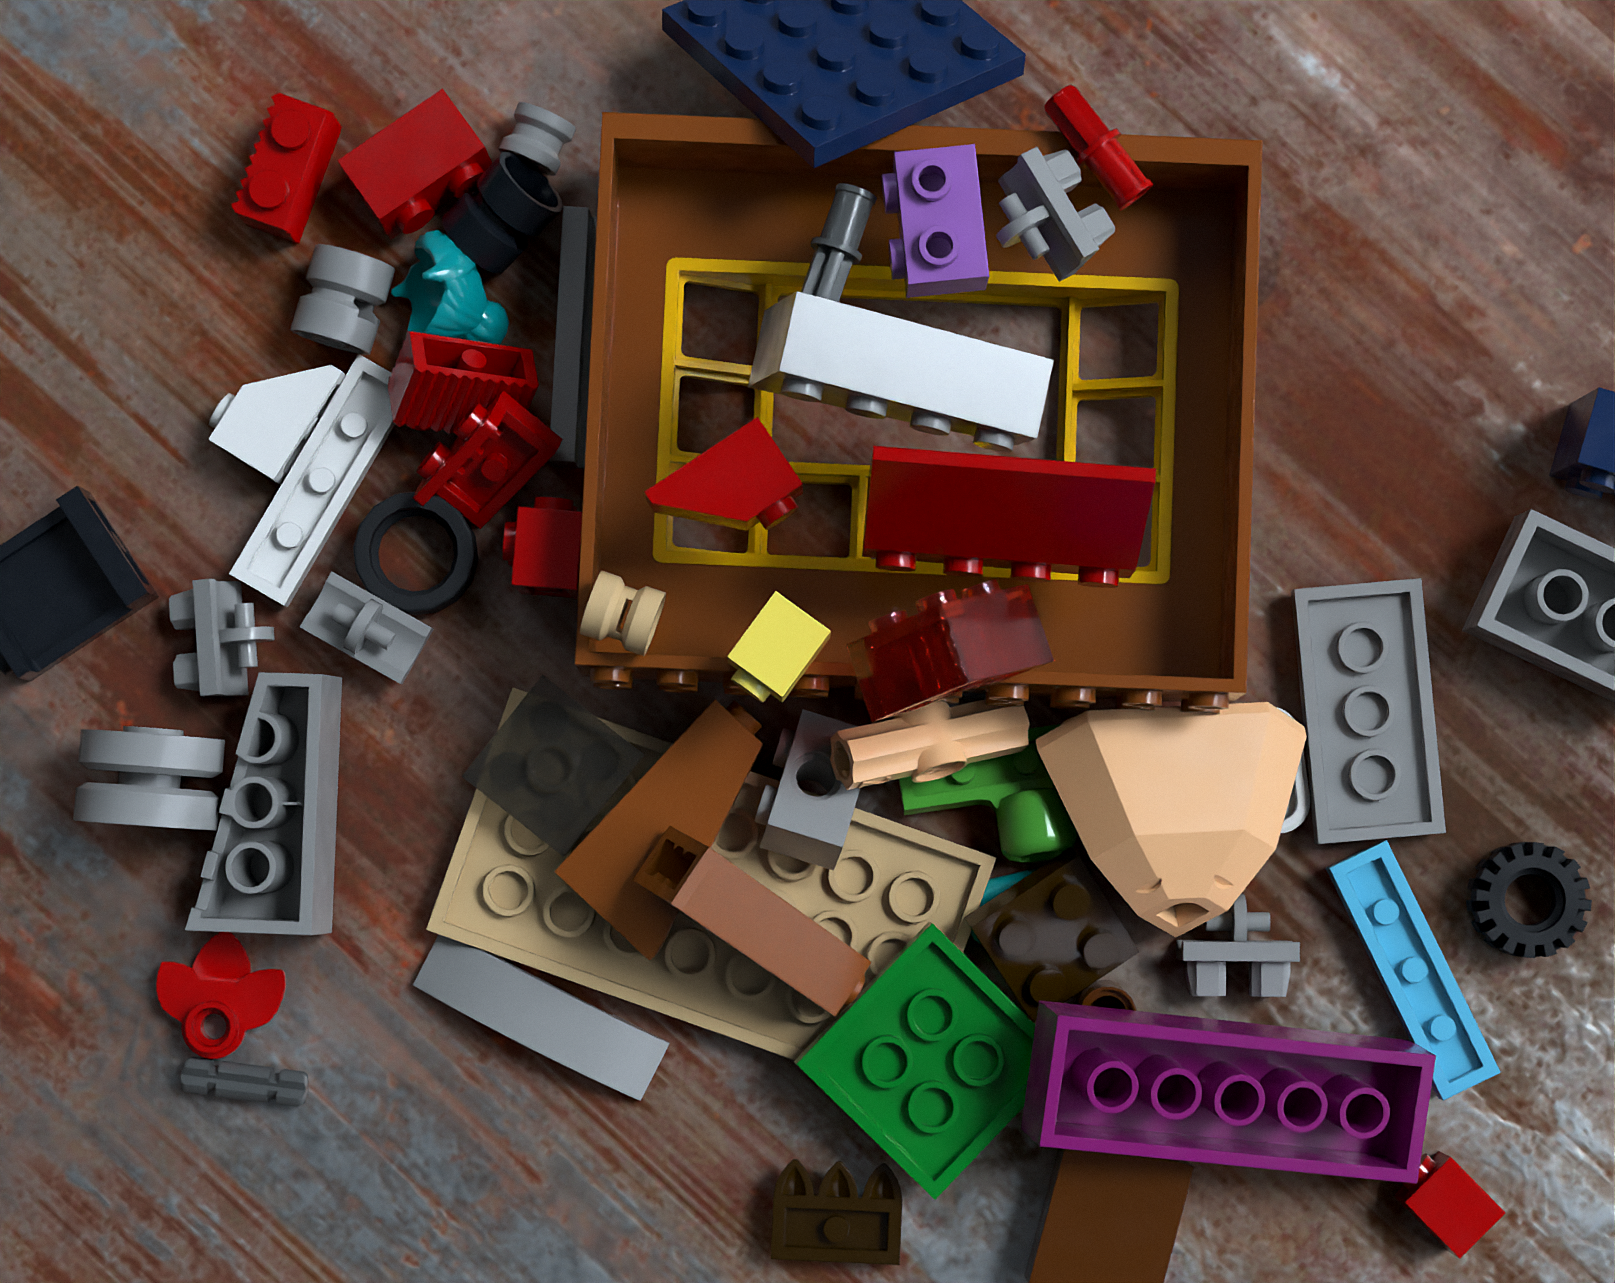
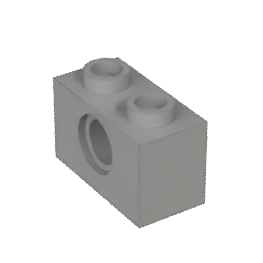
[754,709,860,870]

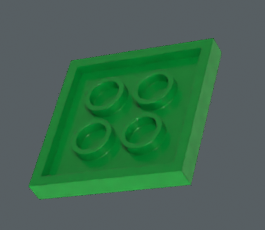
[794,922,1035,1200]

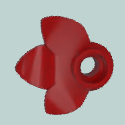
[156,932,286,1059]

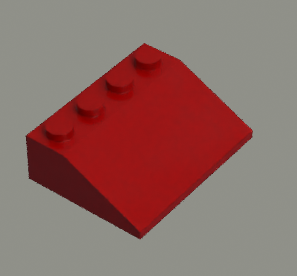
[862,446,1156,588]

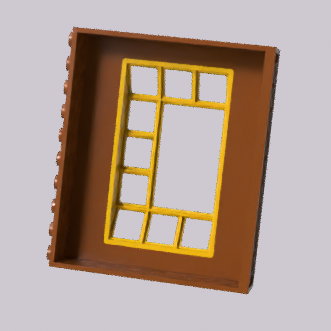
[575,112,1263,714]

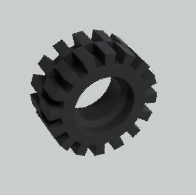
[1466,842,1592,958]

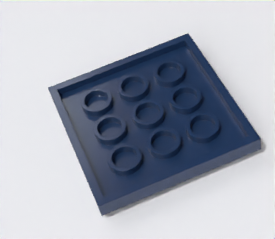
[662,0,1026,168]

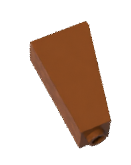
[554,700,763,961]
[633,825,872,1017]

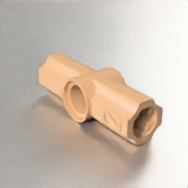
[830,700,1030,790]

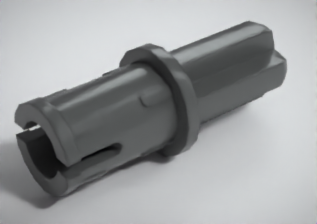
[800,183,877,302]

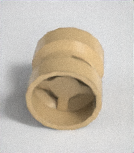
[580,571,666,656]

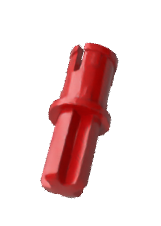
[1044,85,1153,211]

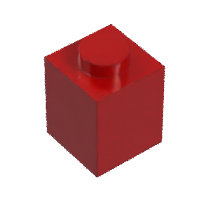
[1394,1151,1505,1259]

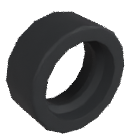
[353,492,479,615]

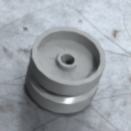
[73,726,225,830]

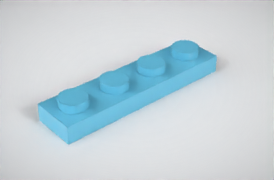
[1326,840,1501,1101]

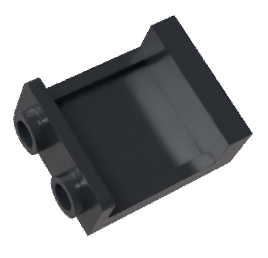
[0,486,159,681]

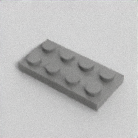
[1291,578,1446,844]

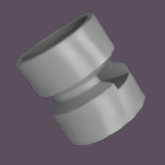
[290,244,395,355]

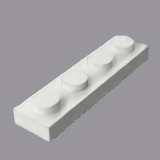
[229,354,395,607]

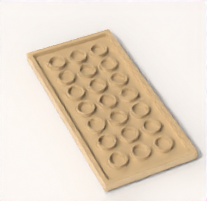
[426,688,996,1060]

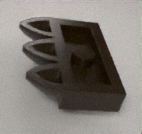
[771,1159,903,1265]

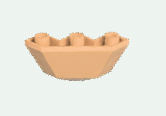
[1036,702,1307,937]

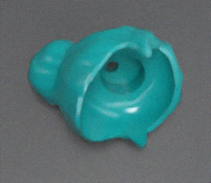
[391,230,509,345]

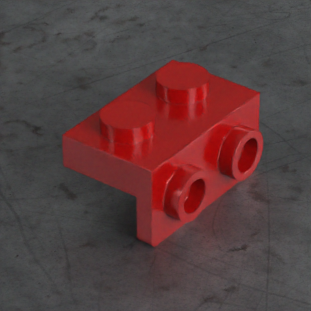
[412,390,563,529]

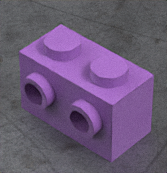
[881,144,989,298]

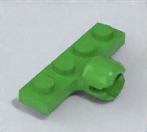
[899,724,1077,862]

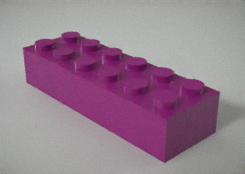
[1021,1000,1436,1184]

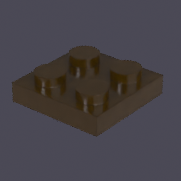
[965,847,1139,1023]

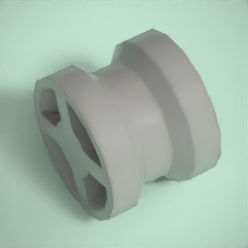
[498,102,576,176]

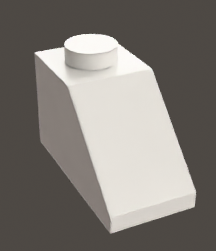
[209,365,346,485]

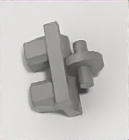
[996,147,1115,282]
[300,571,434,684]
[169,579,275,697]
[1176,894,1300,997]

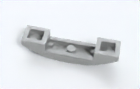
[413,934,670,1101]

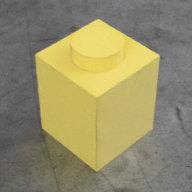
[727,591,831,703]

